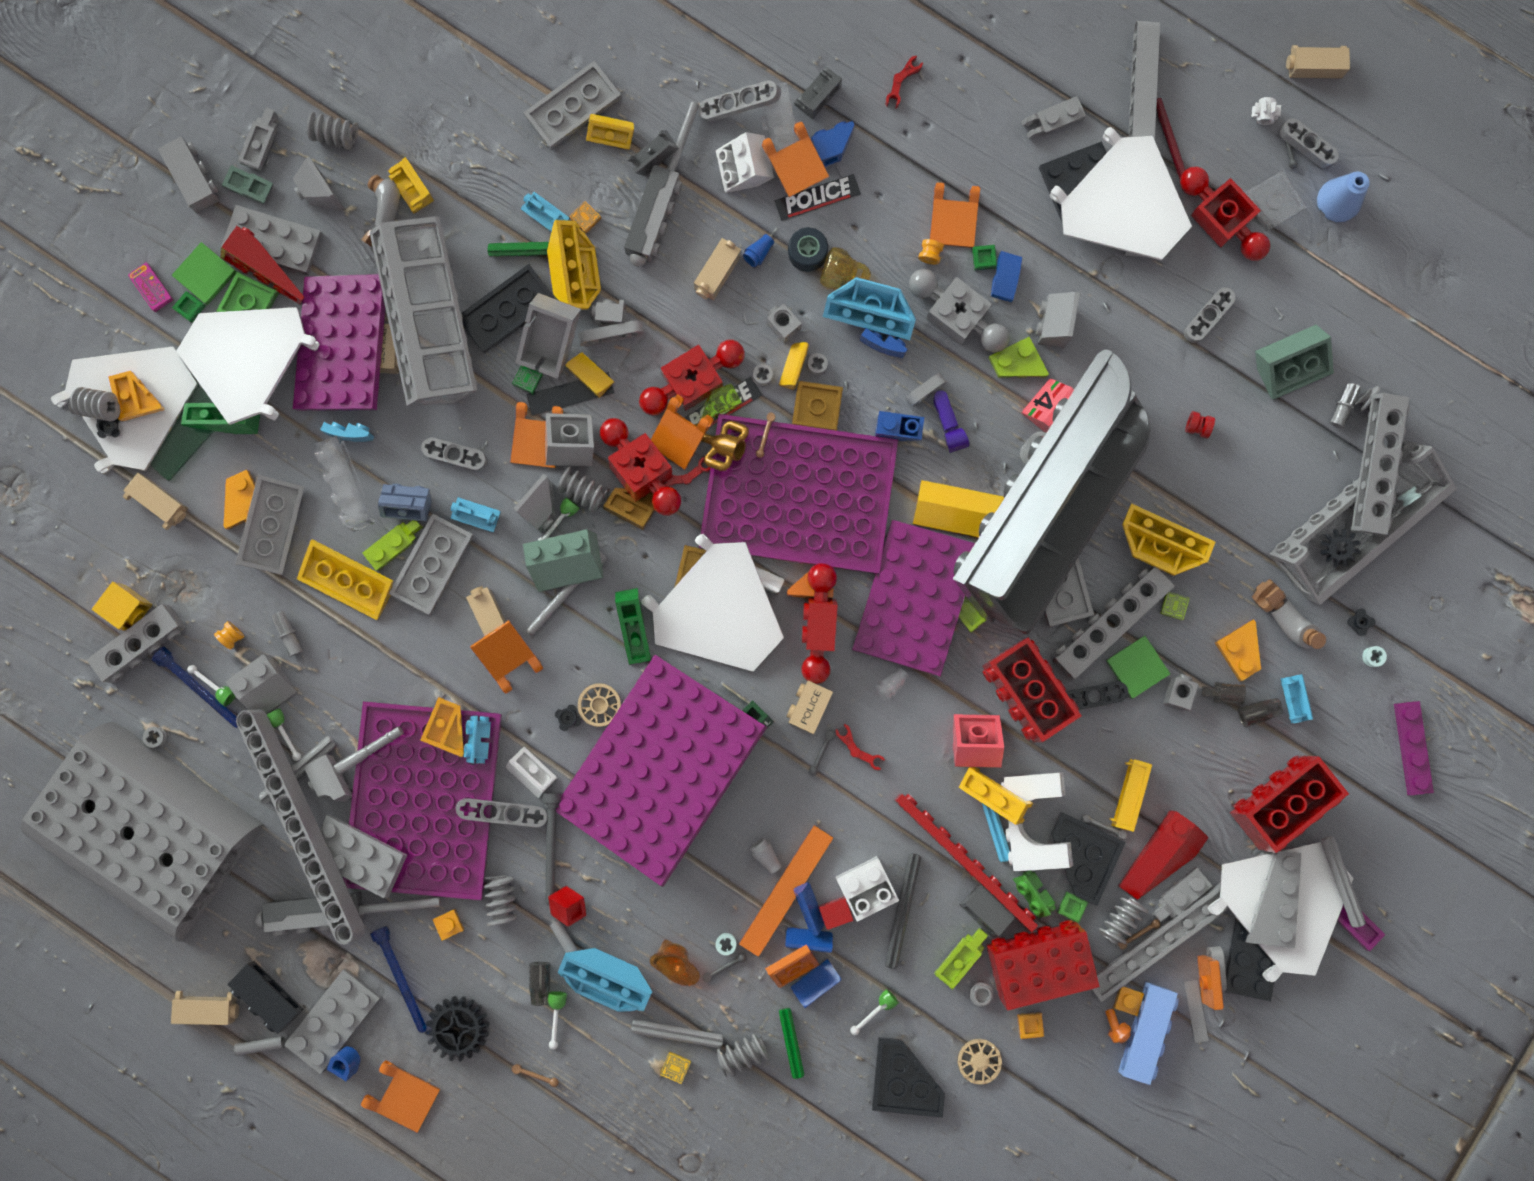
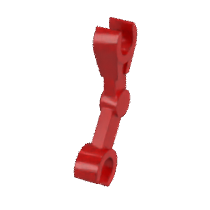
[885,56,923,109]
[662,457,710,487]
[835,724,885,770]

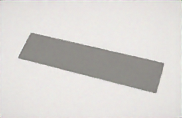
[1184,980,1209,1043]

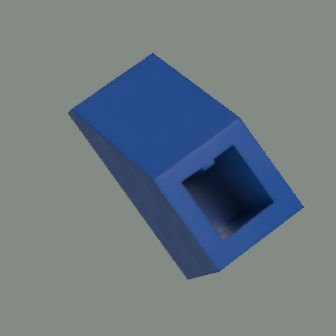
[811,121,854,167]
[875,411,925,441]

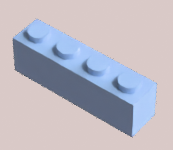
[1118,981,1179,1085]

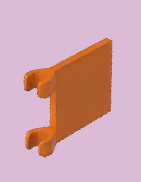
[762,122,829,198]
[930,182,980,248]
[651,394,714,470]
[510,402,563,468]
[470,620,543,694]
[361,1060,440,1133]

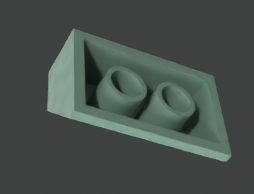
[1255,325,1334,400]
[523,529,604,592]

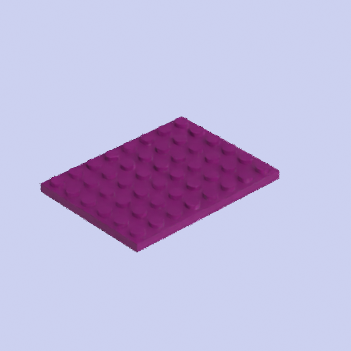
[699,414,898,574]
[556,655,767,887]
[343,701,502,900]

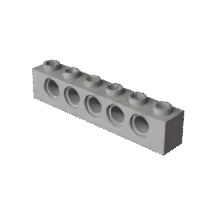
[1351,393,1410,535]
[1052,567,1175,680]

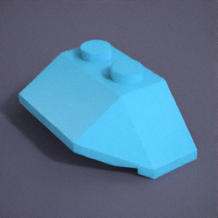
[823,277,916,340]
[558,948,652,1012]

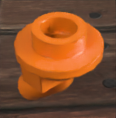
[1105,1009,1131,1043]

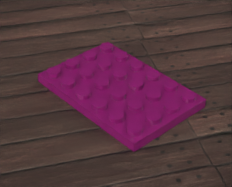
[292,274,386,411]
[852,520,975,677]

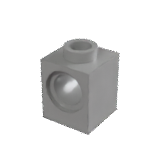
[767,304,802,343]
[1163,674,1198,711]

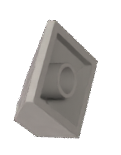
[293,157,344,211]
[513,474,555,533]

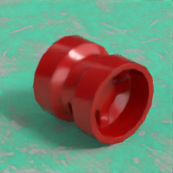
[1185,411,1215,439]

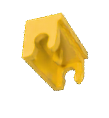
[388,157,434,214]

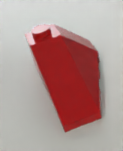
[220,225,304,305]
[1118,810,1209,900]

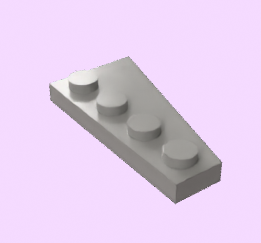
[1246,851,1301,948]

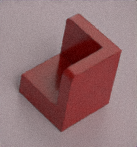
[548,886,586,927]
[819,896,853,930]

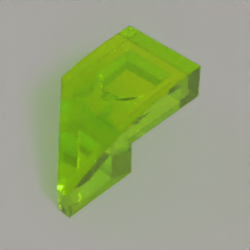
[700,383,742,419]

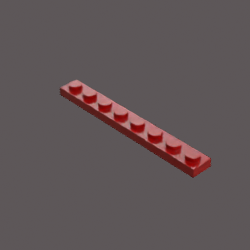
[894,794,1038,932]

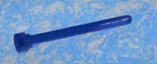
[151,647,238,728]
[370,925,427,1033]

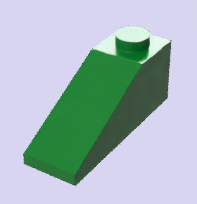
[181,403,260,434]
[615,588,651,665]

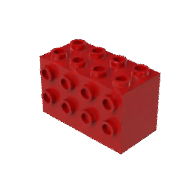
[982,637,1082,743]
[1230,755,1349,853]
[986,920,1100,1011]

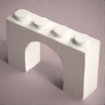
[1001,772,1073,871]

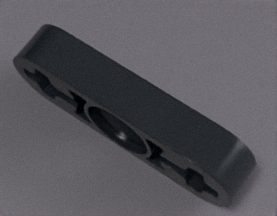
[1066,681,1128,710]

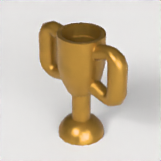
[694,421,749,471]

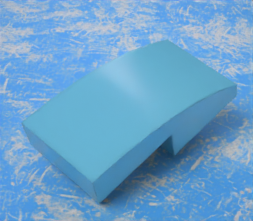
[320,422,374,442]

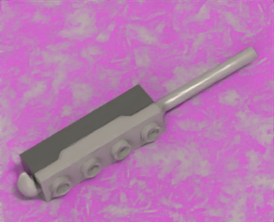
[624,102,699,267]
[255,892,441,936]

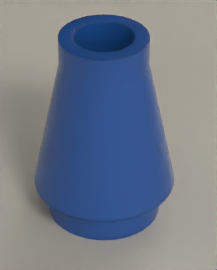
[743,234,774,267]

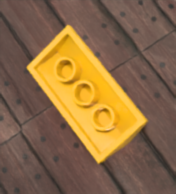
[912,480,1004,538]
[297,539,393,620]

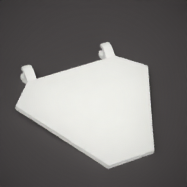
[1050,127,1192,260]
[176,307,320,425]
[51,347,198,474]
[641,534,784,671]
[1208,842,1354,982]

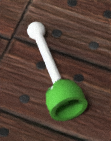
[538,497,580,540]
[187,665,236,707]
[267,708,302,761]
[850,989,899,1035]
[548,991,567,1050]

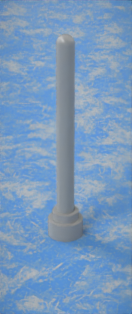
[527,551,608,635]

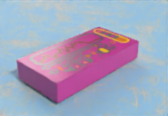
[128,262,174,312]

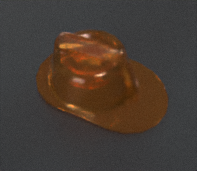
[649,940,700,986]

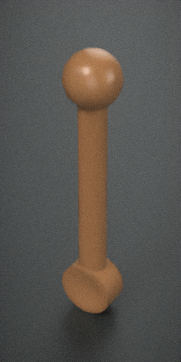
[756,412,775,458]
[1118,919,1160,950]
[512,1064,559,1087]

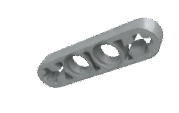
[698,80,781,122]
[456,798,547,827]

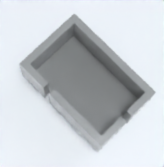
[515,293,581,379]

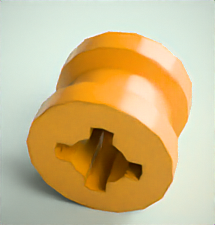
[918,239,944,265]
[214,621,245,650]

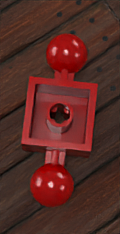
[1180,166,1271,261]
[639,339,745,416]
[600,418,681,516]
[801,563,838,684]

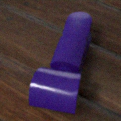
[933,390,969,453]

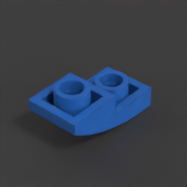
[991,251,1022,303]
[860,328,907,358]

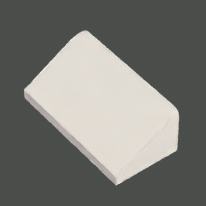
[756,567,784,595]
[506,747,557,798]

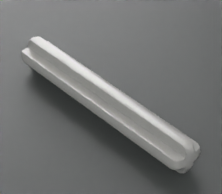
[259,736,336,804]
[1321,836,1366,928]
[631,1019,723,1048]

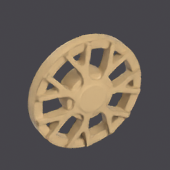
[578,683,621,727]
[958,1039,1002,1084]

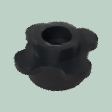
[96,418,121,438]
[1347,608,1376,636]
[555,705,581,731]

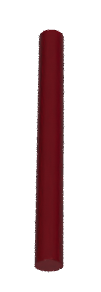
[1156,98,1186,180]

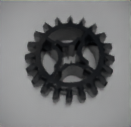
[425,996,490,1061]

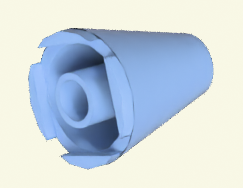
[1317,171,1369,222]

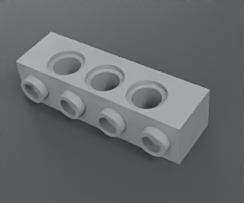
[87,604,186,683]

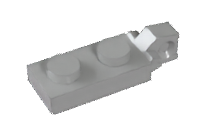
[238,107,278,172]
[1152,867,1213,922]

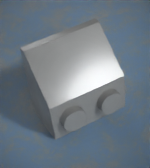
[1035,292,1080,348]
[545,413,594,466]
[225,654,298,714]

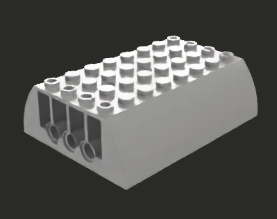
[21,722,264,942]

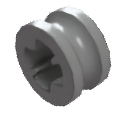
[807,353,828,376]
[752,364,773,387]
[143,727,167,748]

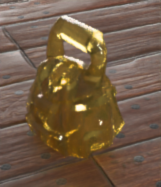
[820,247,871,290]

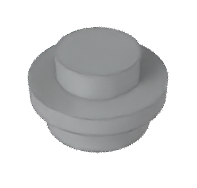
[970,982,993,1007]

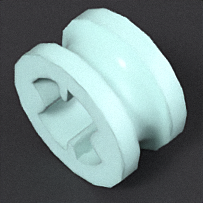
[1397,486,1422,507]
[1362,646,1387,667]
[716,933,737,955]

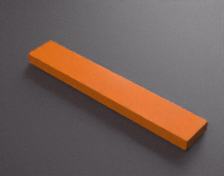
[739,825,833,957]

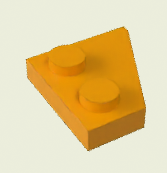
[108,371,164,421]
[223,470,255,530]
[1215,619,1261,682]
[420,697,464,757]

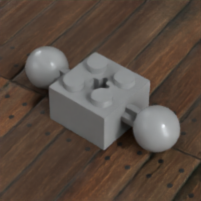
[909,269,1010,353]

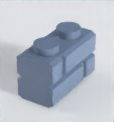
[378,484,432,521]

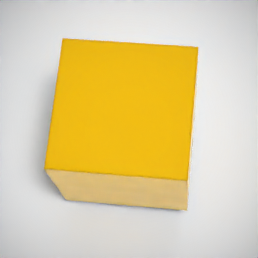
[91,581,153,631]

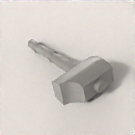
[304,726,404,802]

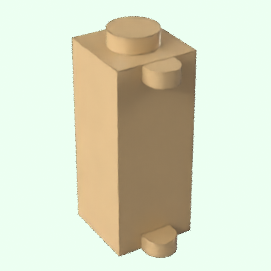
[1286,45,1350,79]
[694,238,742,301]
[123,473,188,530]
[466,586,506,636]
[171,991,239,1025]

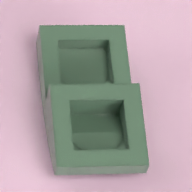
[222,165,273,204]

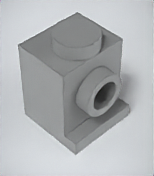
[592,300,626,326]

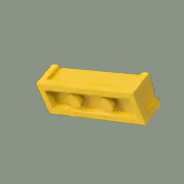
[1109,759,1152,832]
[959,767,1033,825]

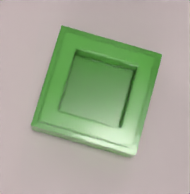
[1057,891,1088,923]

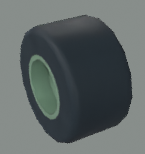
[788,227,829,272]

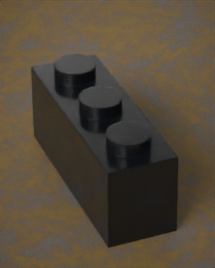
[227,961,304,1034]

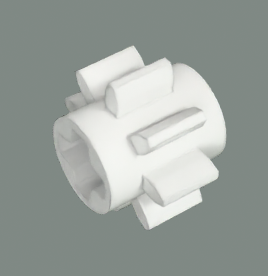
[1252,97,1281,125]

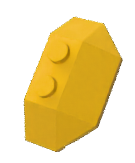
[547,220,601,310]
[1122,503,1216,576]

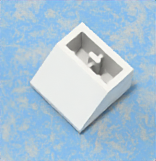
[716,132,774,193]
[835,856,899,922]

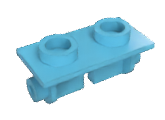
[521,192,570,232]
[450,497,501,533]
[1281,674,1313,724]
[464,716,491,764]

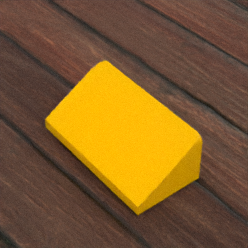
[586,114,634,150]
[779,342,809,390]
[565,352,615,398]

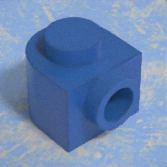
[327,1046,360,1081]

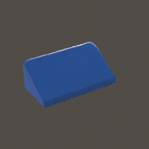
[793,882,825,936]
[785,927,833,953]
[790,959,842,1008]

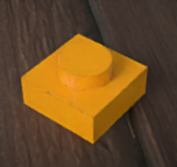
[432,909,465,941]
[1113,986,1144,1016]

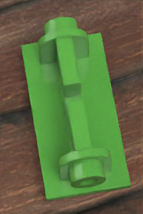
[1013,870,1056,918]

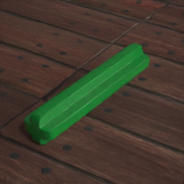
[487,242,549,257]
[779,1008,804,1079]

